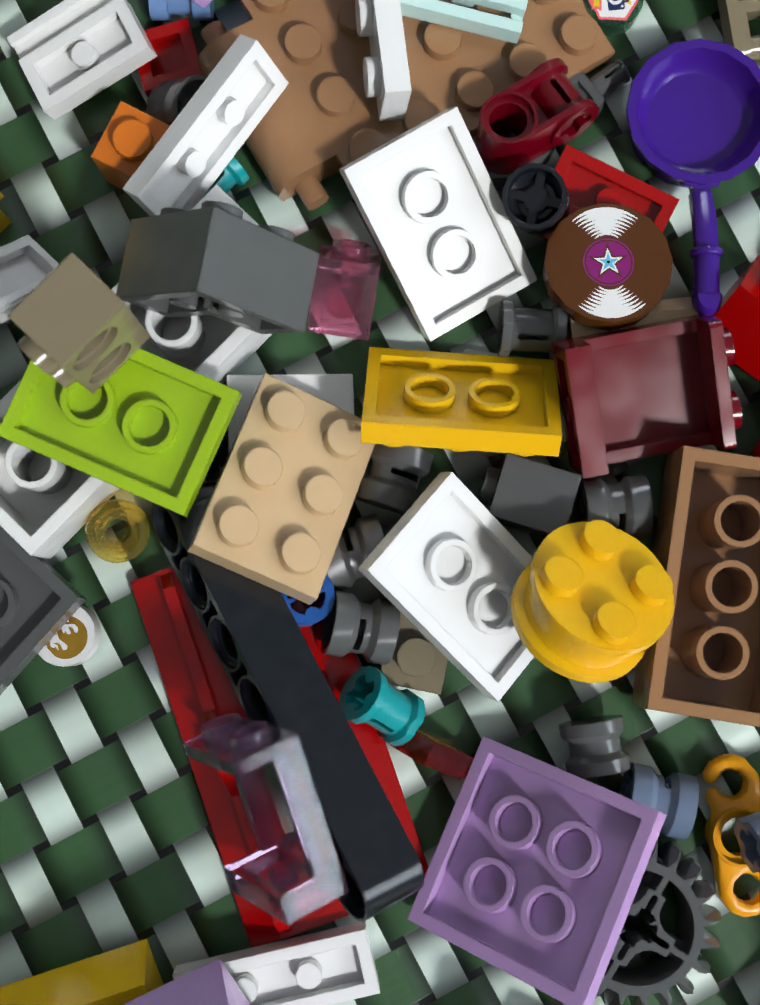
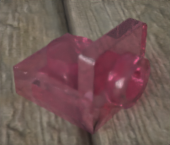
[307,238,381,341]

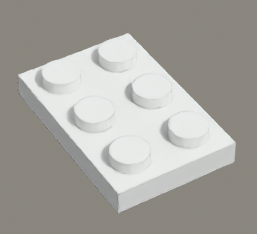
[339,107,538,341]
[358,472,534,702]

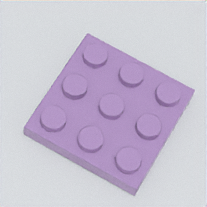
[407,736,666,1005]

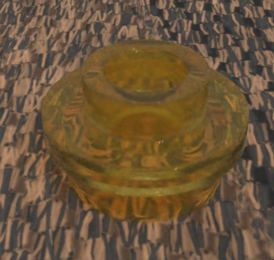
[85,499,150,563]

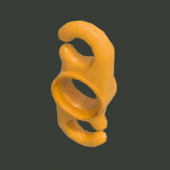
[702,753,760,917]

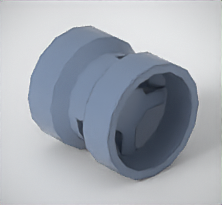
[619,762,699,840]

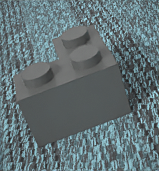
[116,201,320,334]

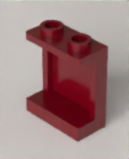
[551,314,742,479]

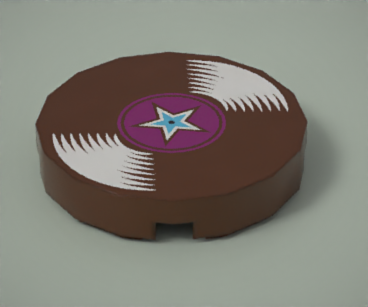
[542,203,673,331]

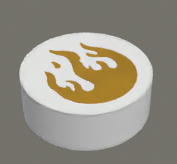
[38,605,101,667]

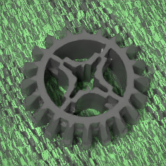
[595,840,722,1005]

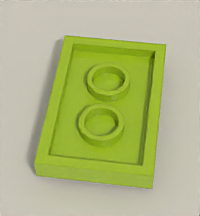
[0,348,242,517]

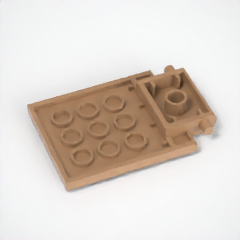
[197,0,615,211]

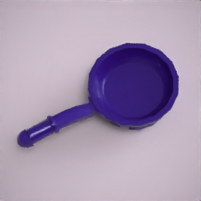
[626,38,760,316]

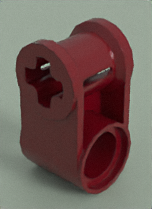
[475,58,599,174]

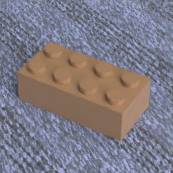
[631,446,760,727]

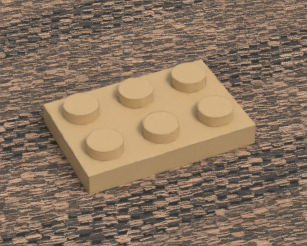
[187,373,375,605]

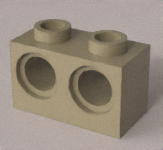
[7,252,151,394]

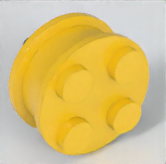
[510,520,674,683]

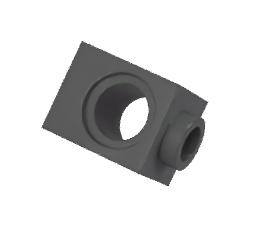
[478,453,581,538]

